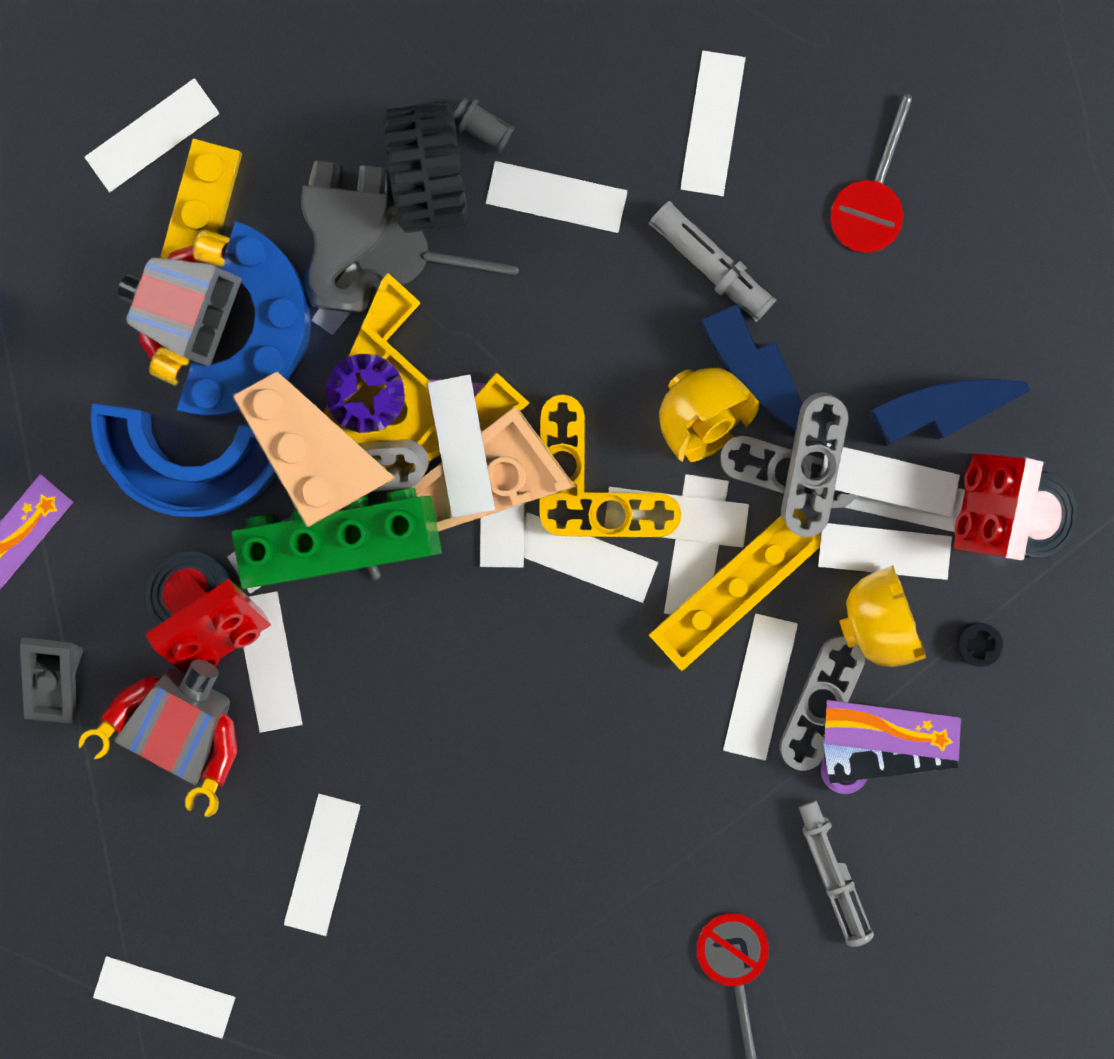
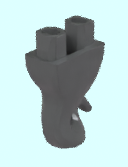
[301,161,394,313]

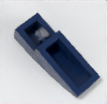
[699,304,802,434]
[867,379,1031,446]

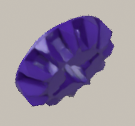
[325,354,405,433]

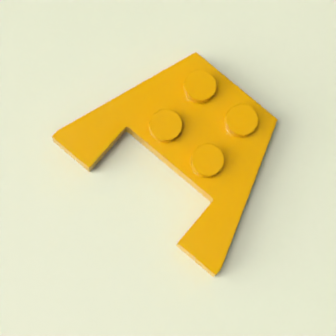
[324,273,529,474]

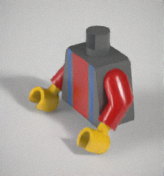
[118,230,242,386]
[79,660,238,817]

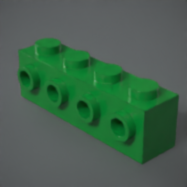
[231,488,442,589]

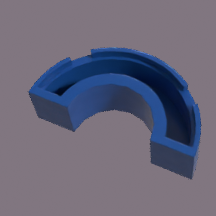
[177,221,311,417]
[91,403,278,518]

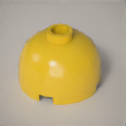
[659,368,759,462]
[839,565,926,667]

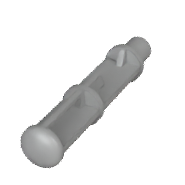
[798,800,874,947]

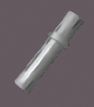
[648,201,777,323]

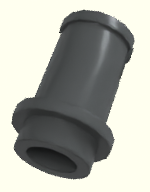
[454,97,515,154]

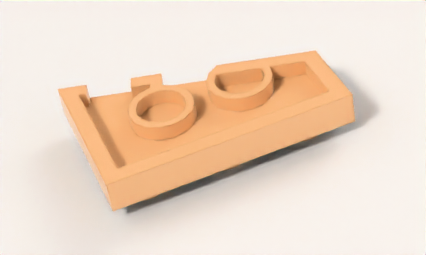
[233,372,395,528]
[409,407,576,532]

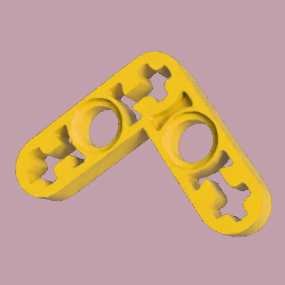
[540,394,682,537]

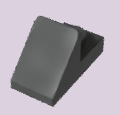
[20,637,83,724]

